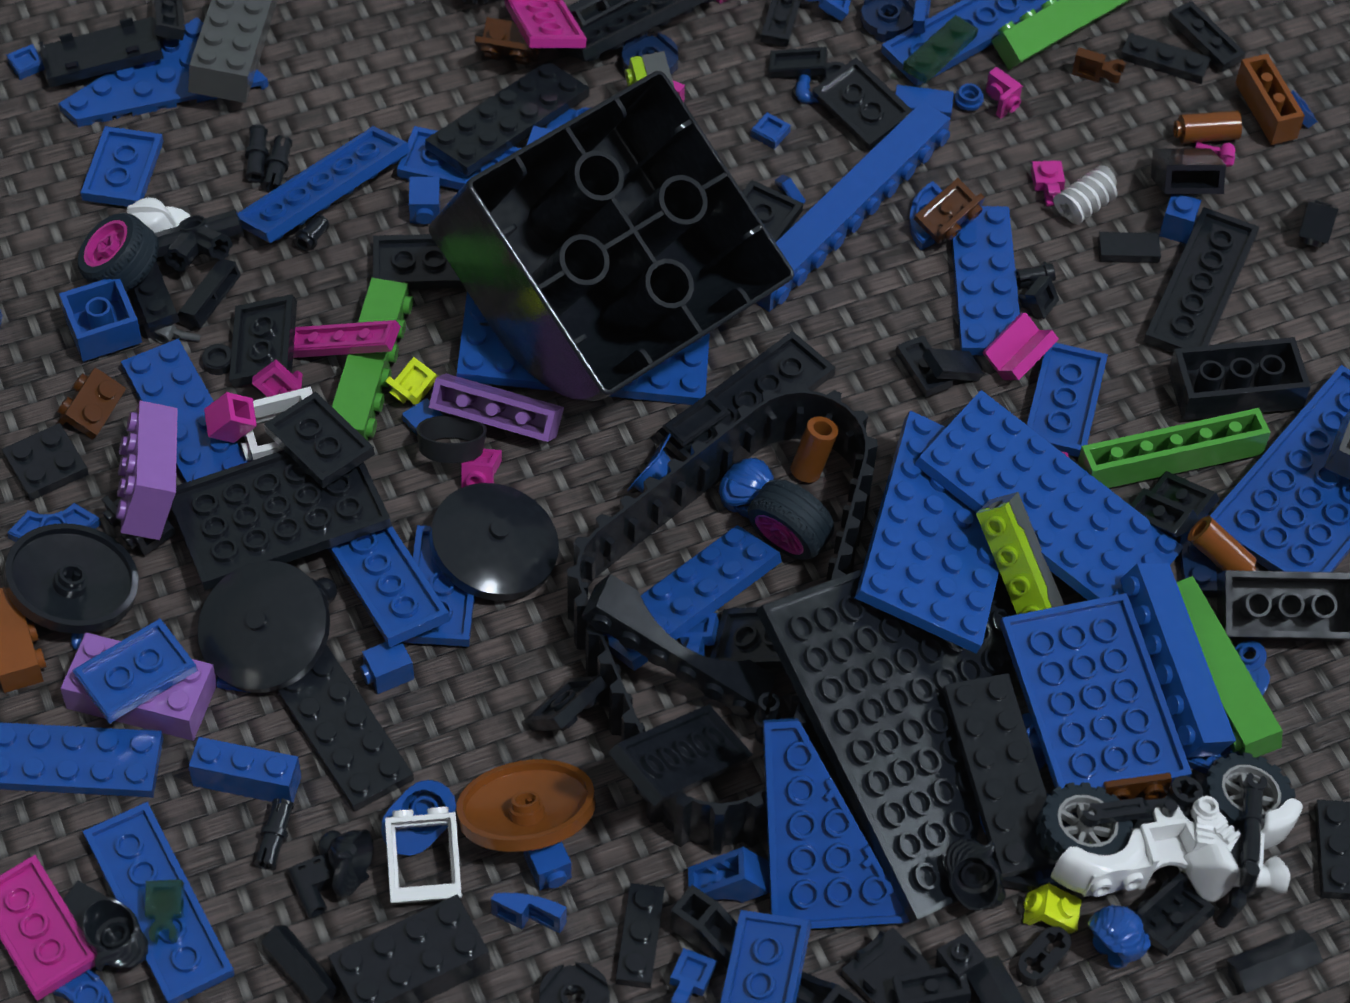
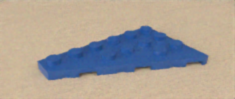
[59,17,268,127]
[763,718,909,929]

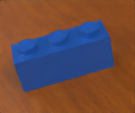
[188,737,302,804]

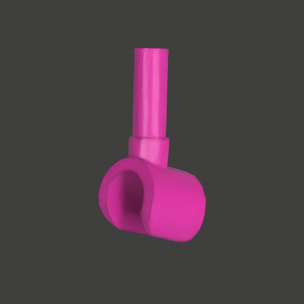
[1195,142,1235,167]

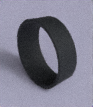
[416,415,487,463]

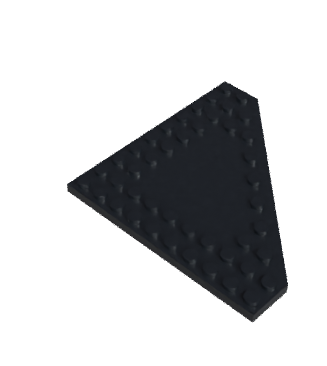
[756,569,1017,924]

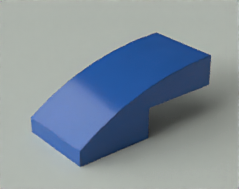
[491,893,567,934]

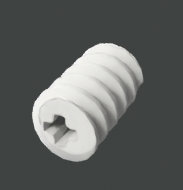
[1053,165,1117,225]

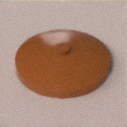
[456,759,596,852]

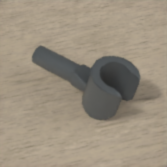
[155,324,201,345]

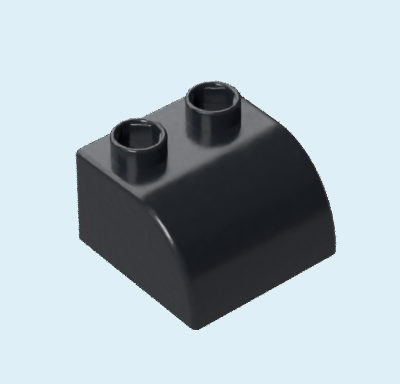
[428,71,794,401]

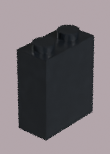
[1151,148,1226,194]

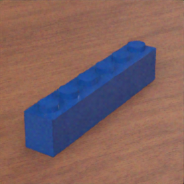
[1120,562,1236,758]

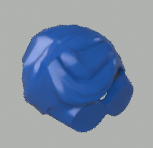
[718,457,774,519]
[1088,905,1151,969]

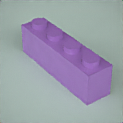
[429,373,564,442]

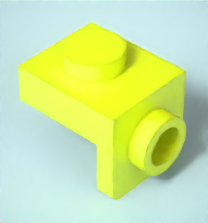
[386,357,438,405]
[1023,883,1081,934]

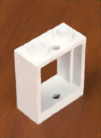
[241,386,313,461]
[385,807,462,905]

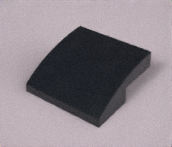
[1131,471,1219,537]

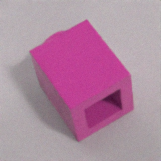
[204,392,257,443]

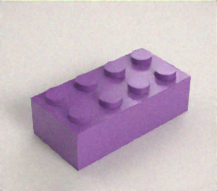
[116,400,178,540]
[60,633,217,741]

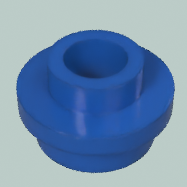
[955,83,984,111]

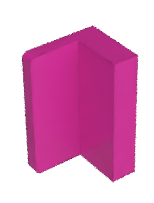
[983,313,1059,380]

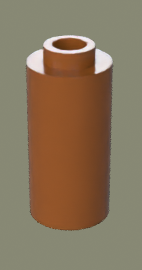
[1173,111,1242,144]
[790,416,838,483]
[1187,516,1256,571]

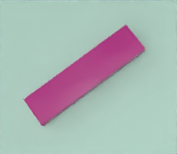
[293,320,401,358]

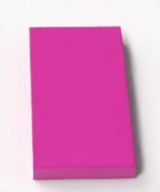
[505,0,587,48]
[0,855,97,1001]

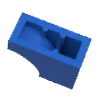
[688,847,770,903]

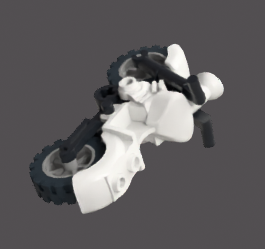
[1036,753,1303,927]

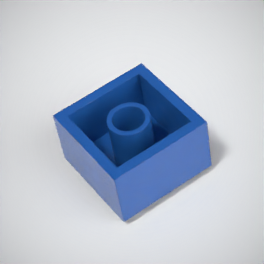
[59,279,142,362]

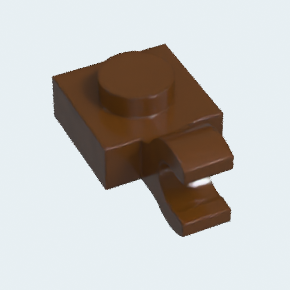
[1072,47,1126,83]

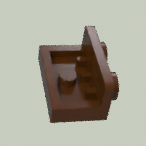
[914,178,985,244]
[56,367,126,440]

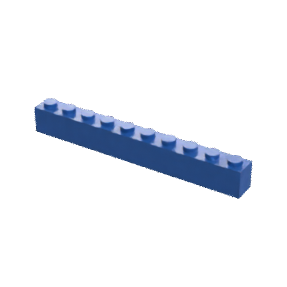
[756,101,951,312]

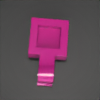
[1031,161,1065,206]

